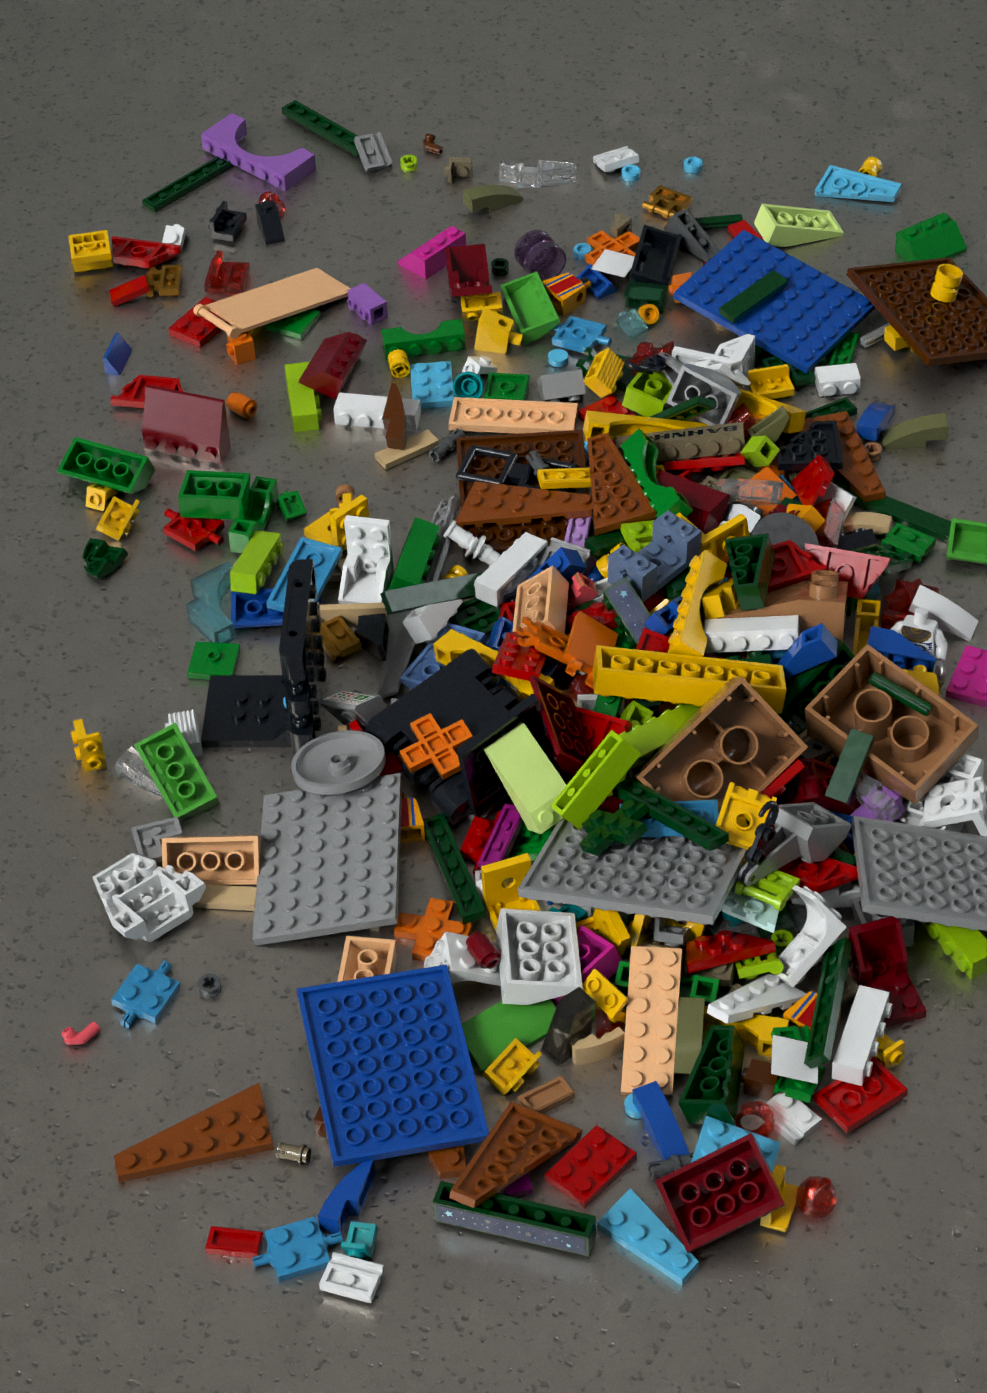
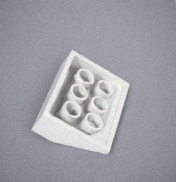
[496,909,583,1005]

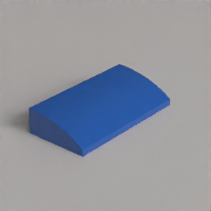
[231,588,321,628]

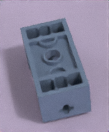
[608,510,702,602]

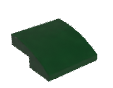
[449,597,501,635]

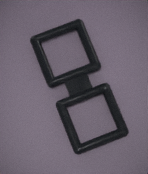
[456,445,579,492]

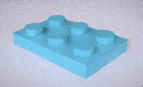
[410,361,454,409]
[691,1116,781,1172]

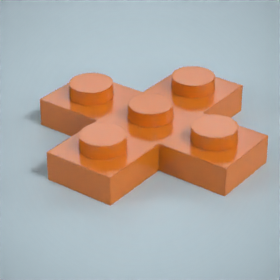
[585,230,640,266]
[399,713,473,780]
[394,898,472,961]

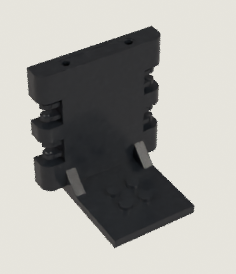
[201,559,327,755]
[365,649,554,826]

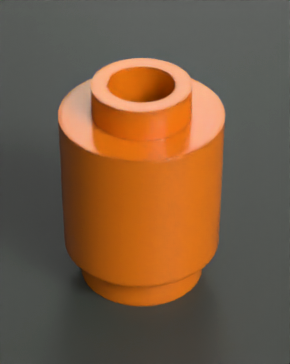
[226,392,257,419]

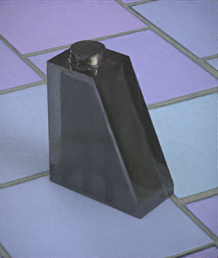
[541,987,597,1067]

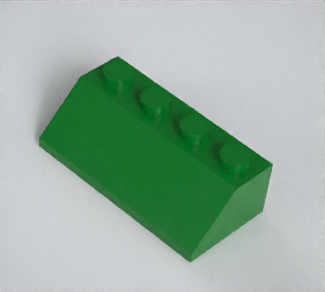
[57,437,155,494]
[388,517,441,590]

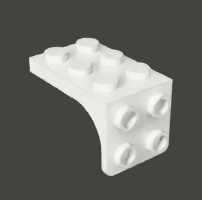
[773,885,846,987]
[424,931,501,986]

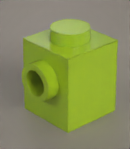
[741,435,780,467]

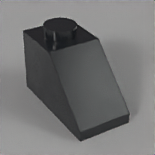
[255,200,285,245]
[354,613,389,661]

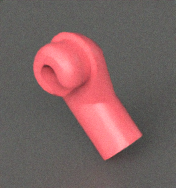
[61,1022,101,1045]

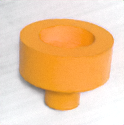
[638,304,659,325]

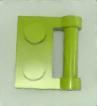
[620,520,654,553]
[735,870,800,911]
[735,946,783,979]

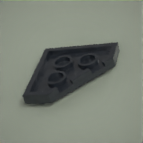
[776,421,843,471]

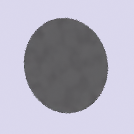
[752,512,819,552]

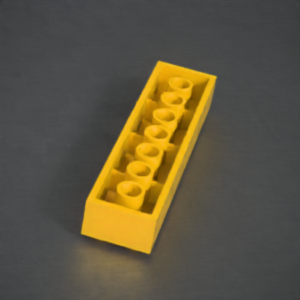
[593,645,787,714]

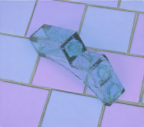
[186,561,235,643]

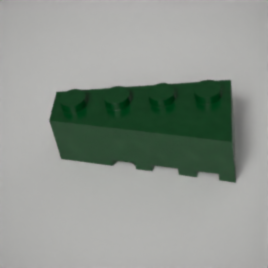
[725,533,775,610]
[678,1025,745,1125]

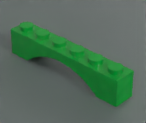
[621,429,693,518]

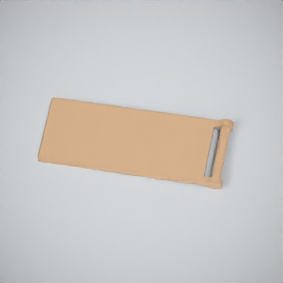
[193,268,351,339]

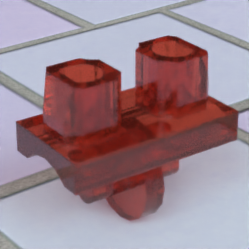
[629,342,664,376]
[884,578,925,618]

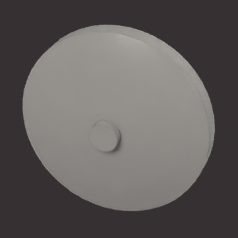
[291,730,386,795]

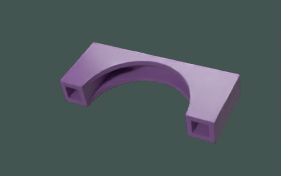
[201,113,316,191]

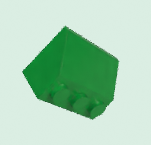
[895,212,967,262]
[178,470,250,520]

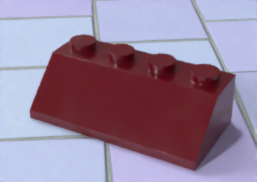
[298,331,367,399]
[641,470,730,534]

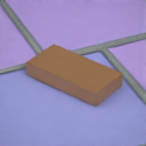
[517,1075,575,1114]

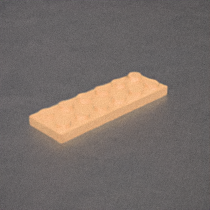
[448,397,578,434]
[621,946,682,1098]

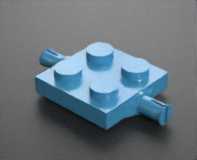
[550,316,612,353]
[111,960,180,1028]
[252,1216,343,1282]

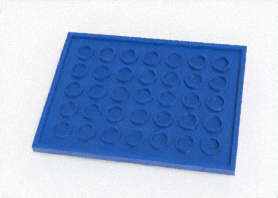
[673,230,875,374]
[297,964,489,1167]

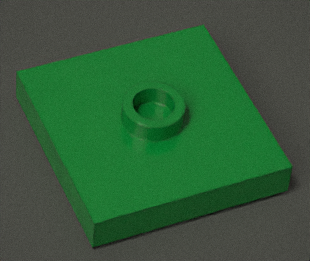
[265,309,320,340]
[483,372,530,401]
[187,641,241,680]

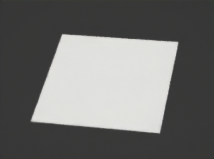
[591,249,635,277]
[771,1035,818,1084]

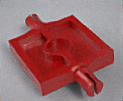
[163,508,225,551]
[460,810,517,875]

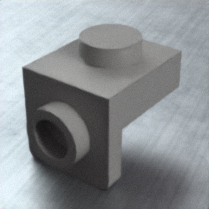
[651,917,689,947]

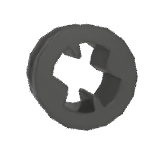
[198,974,221,998]

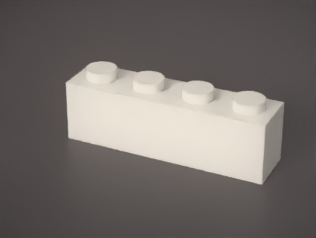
[333,392,421,432]
[474,532,548,608]
[704,615,800,653]
[832,985,893,1086]

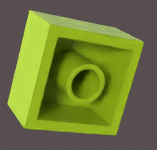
[622,371,673,417]

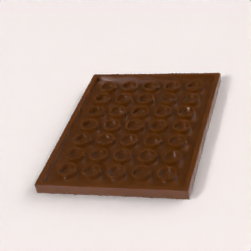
[846,257,987,366]
[456,430,594,558]

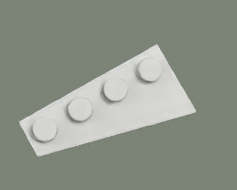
[707,973,806,1024]

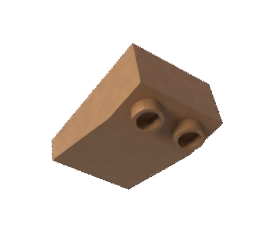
[704,570,848,642]
[805,644,979,804]
[633,676,808,813]

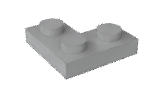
[131,816,183,864]

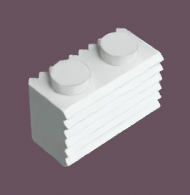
[815,363,861,397]
[165,709,203,757]

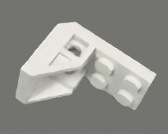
[672,334,755,389]
[338,515,394,604]

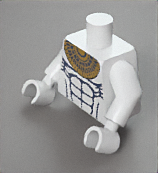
[890,608,948,677]

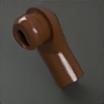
[423,133,443,156]

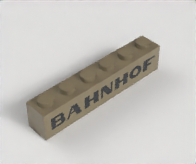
[615,422,746,465]

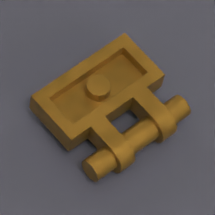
[642,185,692,220]
[146,265,183,297]

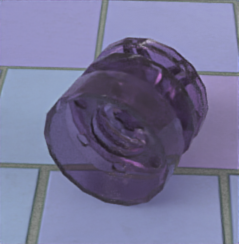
[514,230,566,281]

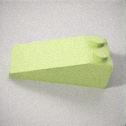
[754,204,844,247]
[484,723,566,834]

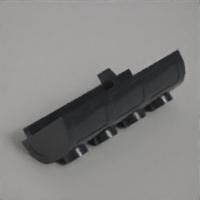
[630,225,682,293]

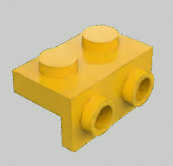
[460,292,503,322]
[748,364,794,399]
[96,496,140,541]
[70,719,107,772]
[582,969,629,1023]
[482,1038,543,1096]
[760,1165,800,1232]

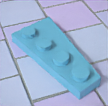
[814,165,902,202]
[597,1188,699,1285]

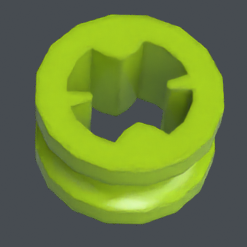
[400,155,417,171]
[771,929,794,954]

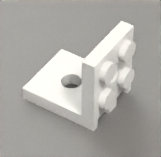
[923,776,987,837]

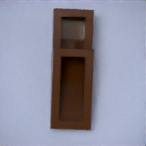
[382,383,407,450]

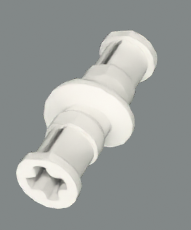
[443,520,501,565]

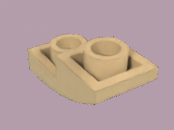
[843,512,893,536]
[572,1027,625,1065]

